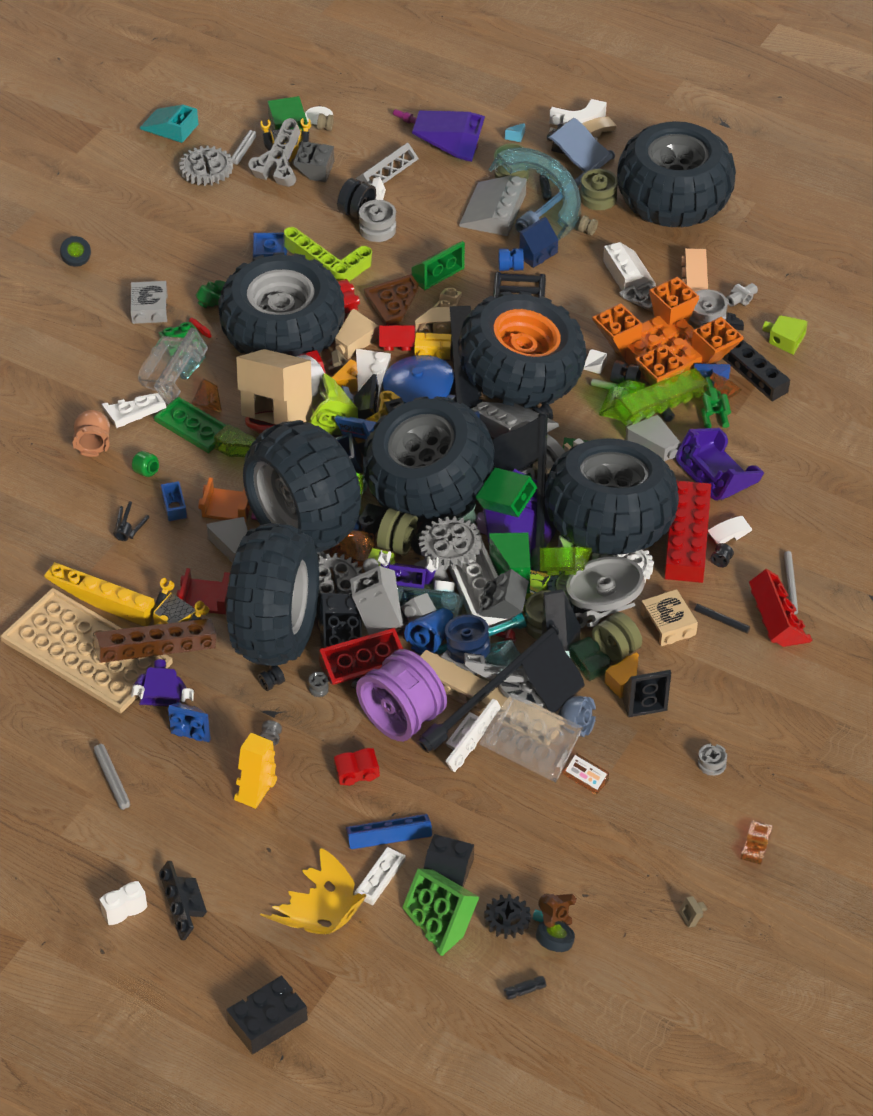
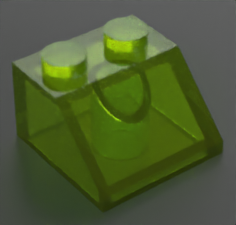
[599,380,645,423]
[540,547,592,575]

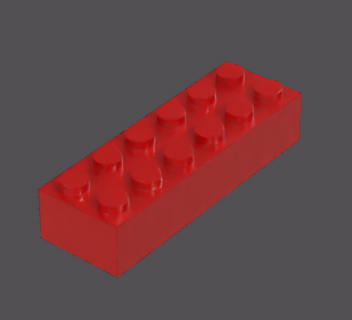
[665,480,711,583]

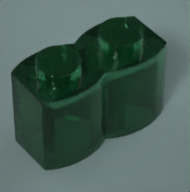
[568,636,611,681]

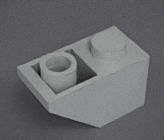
[396,593,436,632]

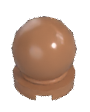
[72,409,110,457]

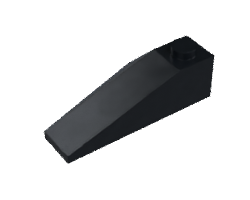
[542,589,581,654]

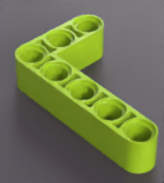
[283,227,372,282]

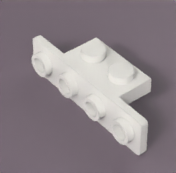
[446,699,502,772]

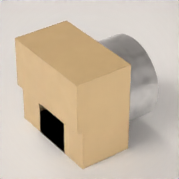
[236,349,326,425]

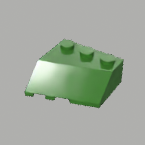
[402,869,479,956]

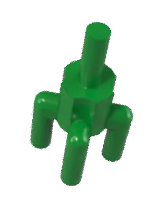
[701,377,731,428]

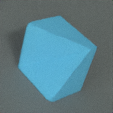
[505,123,525,142]

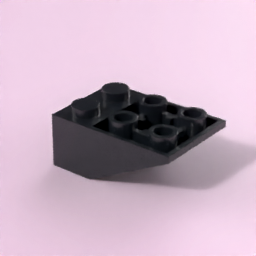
[317,593,362,648]

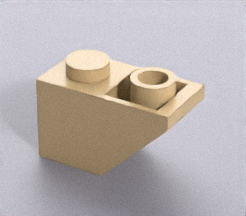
[415,307,451,336]

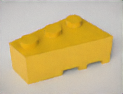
[234,733,277,809]

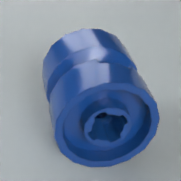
[498,248,524,271]

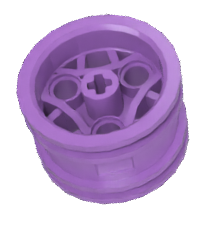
[356,649,447,742]

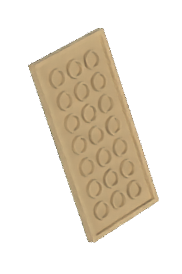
[0,588,173,714]

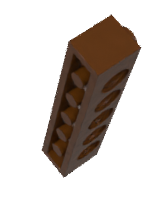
[94,618,217,663]

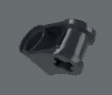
[359,503,387,539]

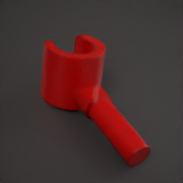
[494,630,516,646]

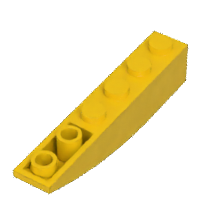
[44,562,155,626]

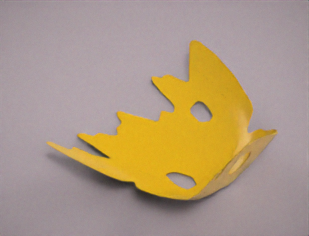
[260,848,366,934]

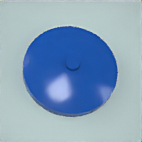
[383,355,455,404]

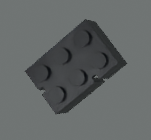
[226,975,308,1055]

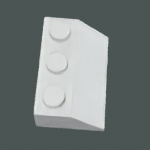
[603,242,656,291]

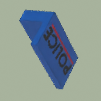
[335,416,376,439]

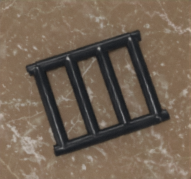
[493,272,546,298]

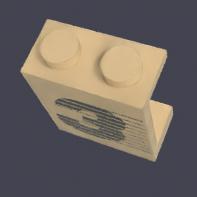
[641,589,698,646]

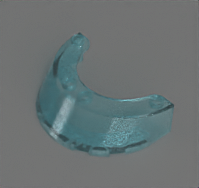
[488,147,582,241]

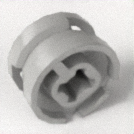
[698,743,727,776]

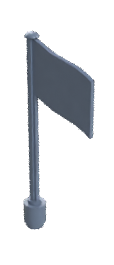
[515,118,615,233]

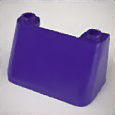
[676,428,764,500]

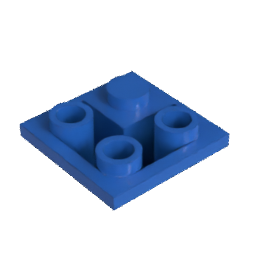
[168,703,211,742]

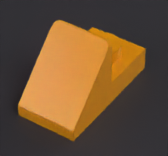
[332,359,358,392]

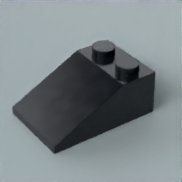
[622,670,671,717]

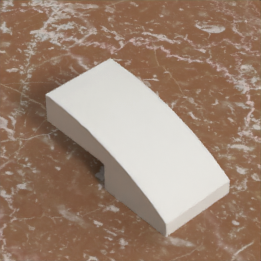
[708,516,752,545]

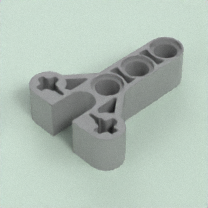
[248,118,300,187]

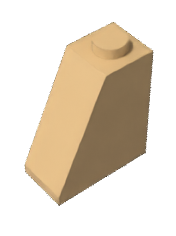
[335,309,379,359]

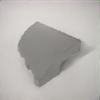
[619,281,654,311]

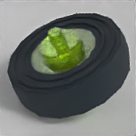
[60,236,91,267]
[536,921,575,952]

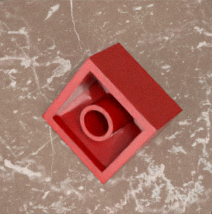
[379,325,415,351]

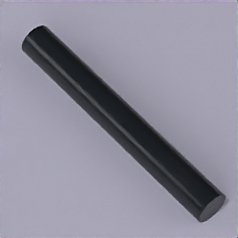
[694,604,750,634]

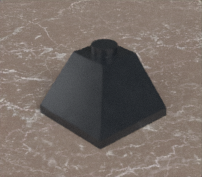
[353,374,379,420]

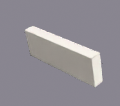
[354,847,406,905]

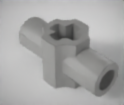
[726,283,758,307]

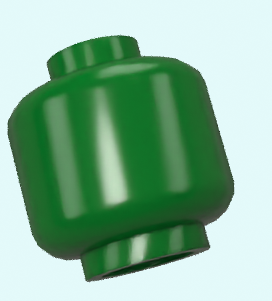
[132,451,159,477]

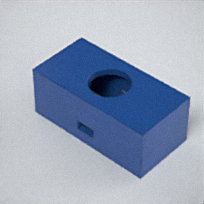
[161,481,187,521]

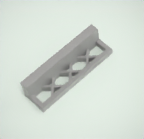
[355,143,419,184]

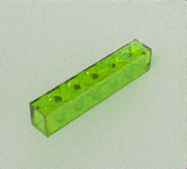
[612,368,709,426]

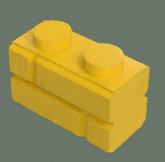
[415,333,452,360]

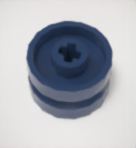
[445,615,491,664]

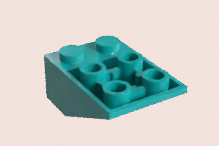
[140,104,199,143]

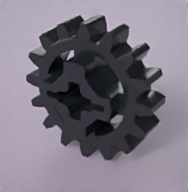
[484,894,531,939]

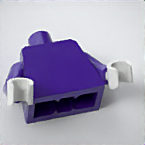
[378,550,439,589]
[131,659,194,707]

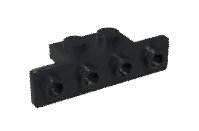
[159,861,207,940]

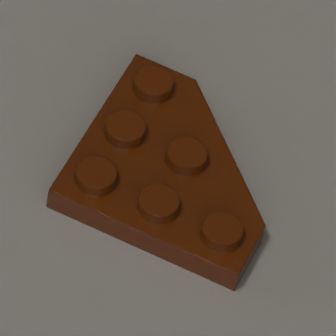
[364,274,419,326]

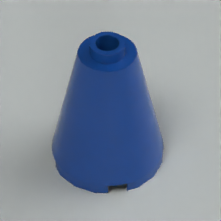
[404,608,454,655]

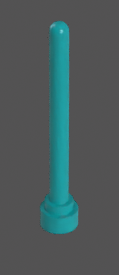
[436,613,526,654]

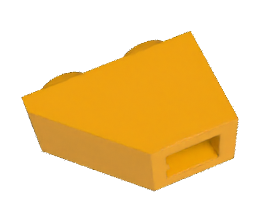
[605,652,639,698]

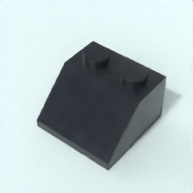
[423,834,474,887]

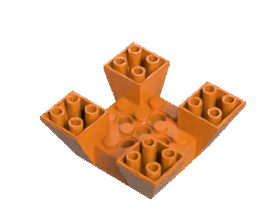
[592,276,744,392]

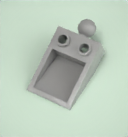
[350,558,403,635]

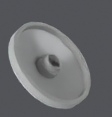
[566,557,645,611]

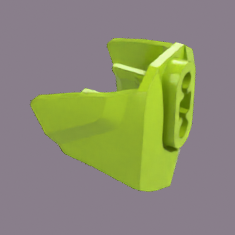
[304,373,358,435]

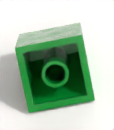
[489,533,530,593]

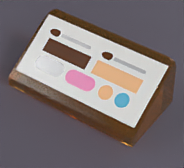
[563,753,609,795]

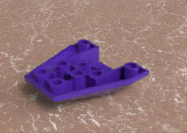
[412,110,485,162]
[484,497,556,552]

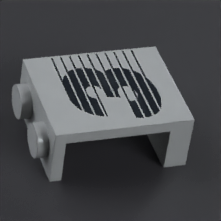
[131,281,168,324]

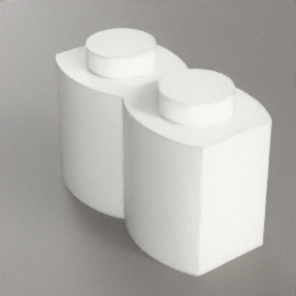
[100,881,147,925]

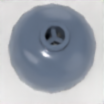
[559,696,596,737]

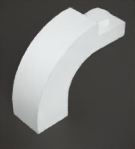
[549,99,607,125]

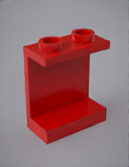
[176,568,230,615]

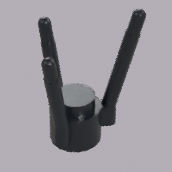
[113,501,149,541]

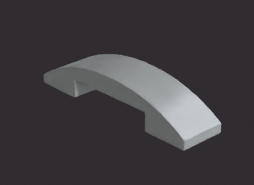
[464,653,529,682]

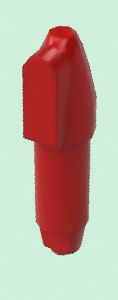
[189,318,212,338]

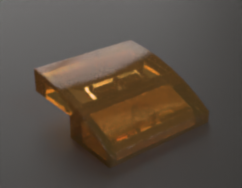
[330,531,376,566]

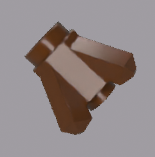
[538,893,577,929]

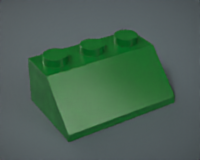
[411,241,465,291]

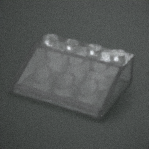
[479,693,583,783]

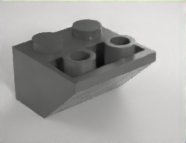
[293,141,335,182]
[479,569,529,619]

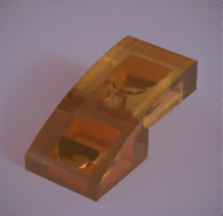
[741,821,773,865]

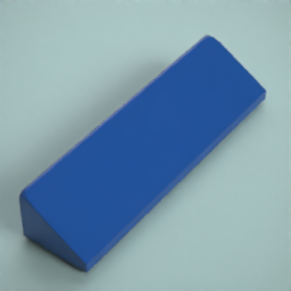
[346,814,432,849]

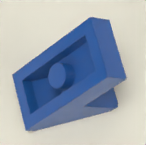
[693,364,730,389]

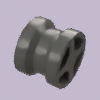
[308,672,329,697]
[259,720,282,745]

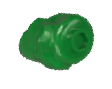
[195,280,226,308]

